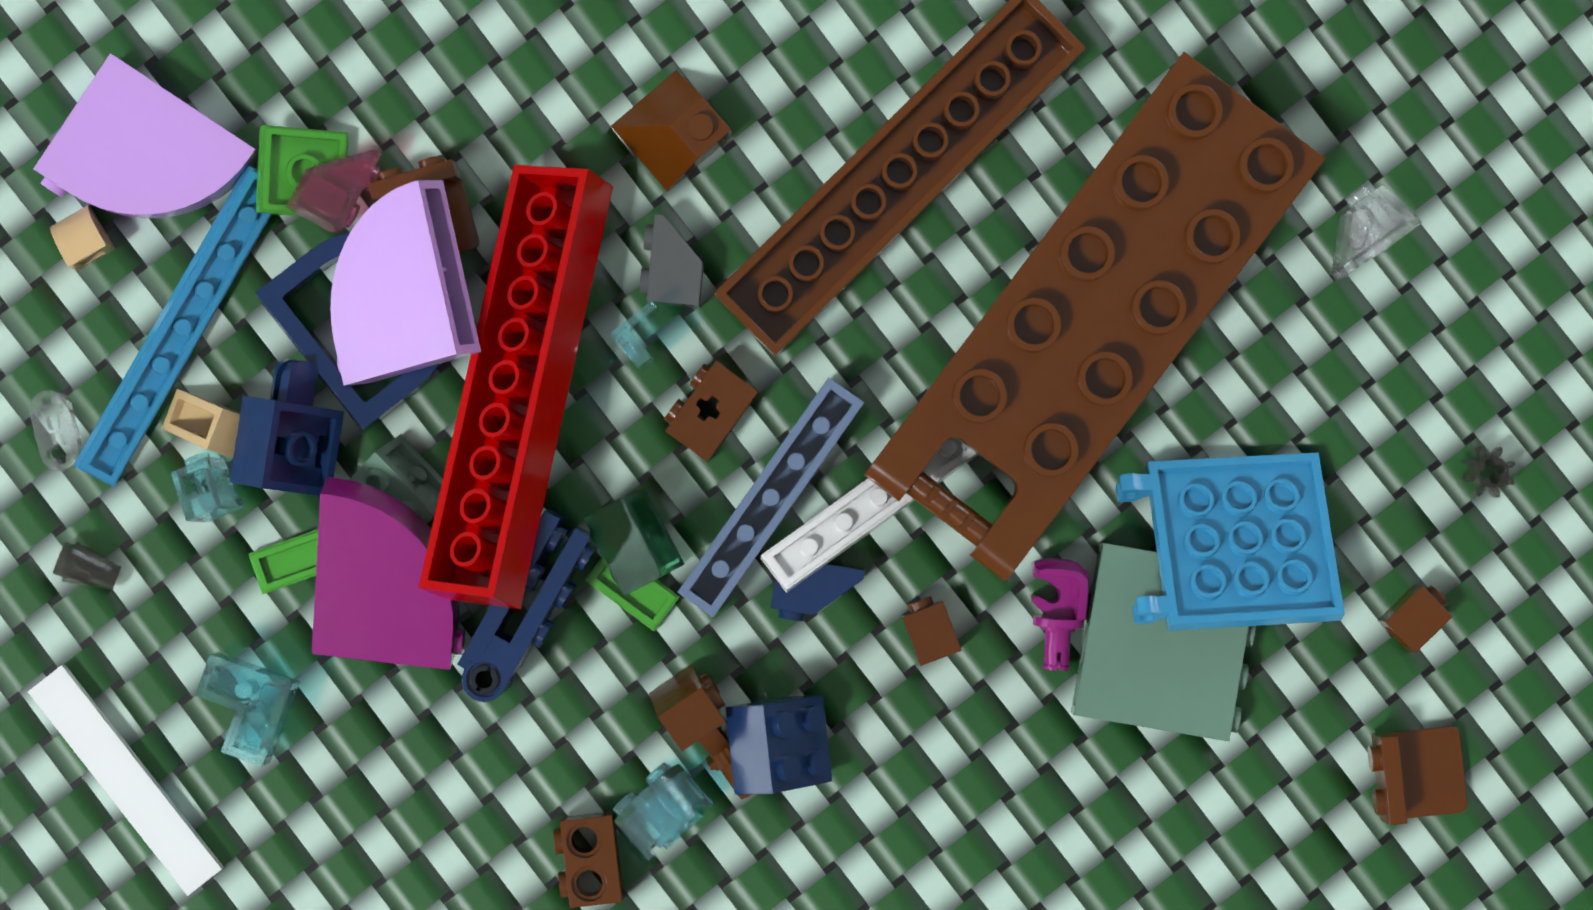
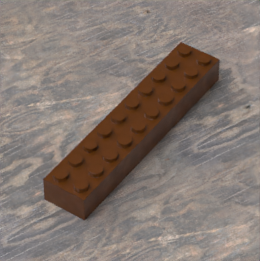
[713,0,1086,358]

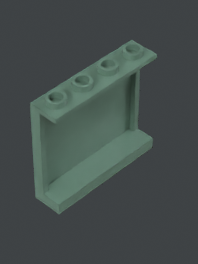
[1071,542,1256,742]

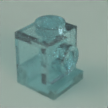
[171,453,244,522]

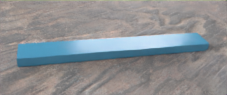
[73,165,272,487]

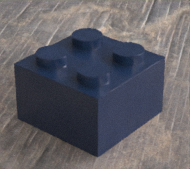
[725,695,832,795]

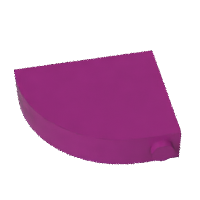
[312,477,465,670]

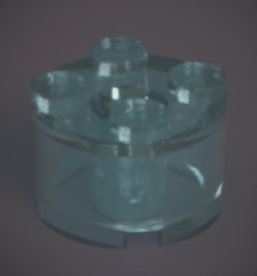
[613,762,714,862]

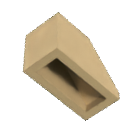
[162,389,240,458]

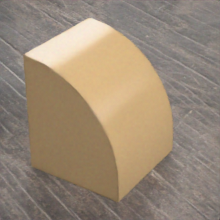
[50,204,115,270]

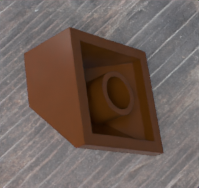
[611,70,732,192]

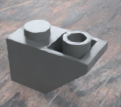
[640,214,704,308]

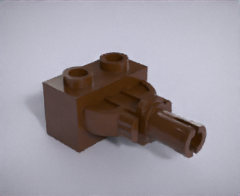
[649,664,752,799]

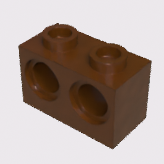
[553,811,624,908]

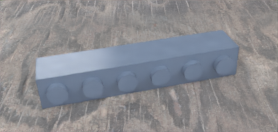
[677,377,864,617]

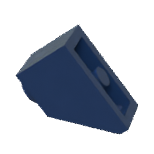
[771,564,865,622]

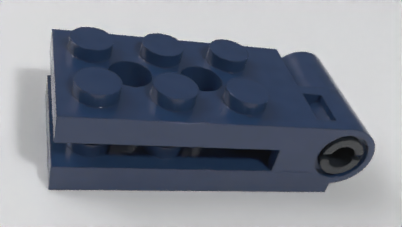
[457,510,598,702]

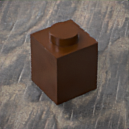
[1377,584,1453,653]
[901,596,962,666]

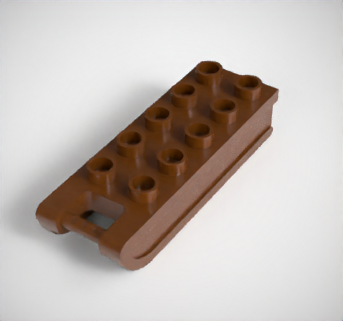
[864,52,1326,581]

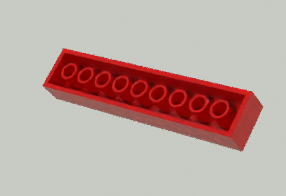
[418,165,613,609]

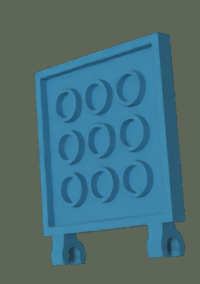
[1116,452,1345,631]

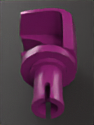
[1031,558,1089,671]

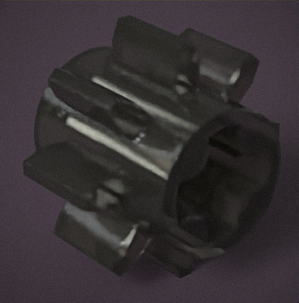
[1460,446,1516,498]

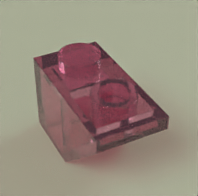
[286,150,381,232]

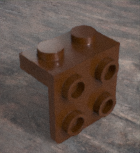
[367,155,480,254]
[1368,726,1467,825]

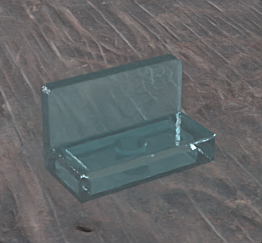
[610,301,661,372]

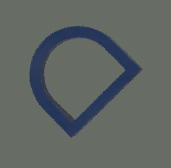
[255,233,441,433]

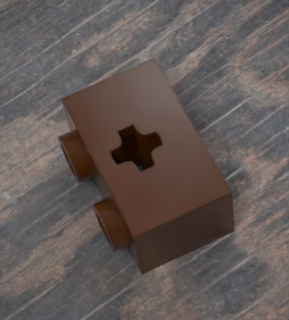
[664,361,759,462]

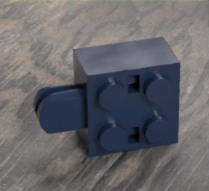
[229,359,344,496]

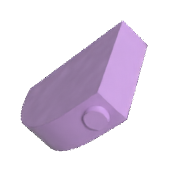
[33,53,259,218]
[330,180,481,386]

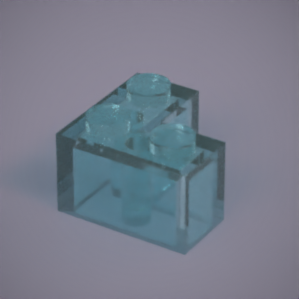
[195,652,301,767]

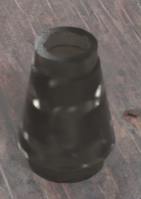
[53,541,122,590]

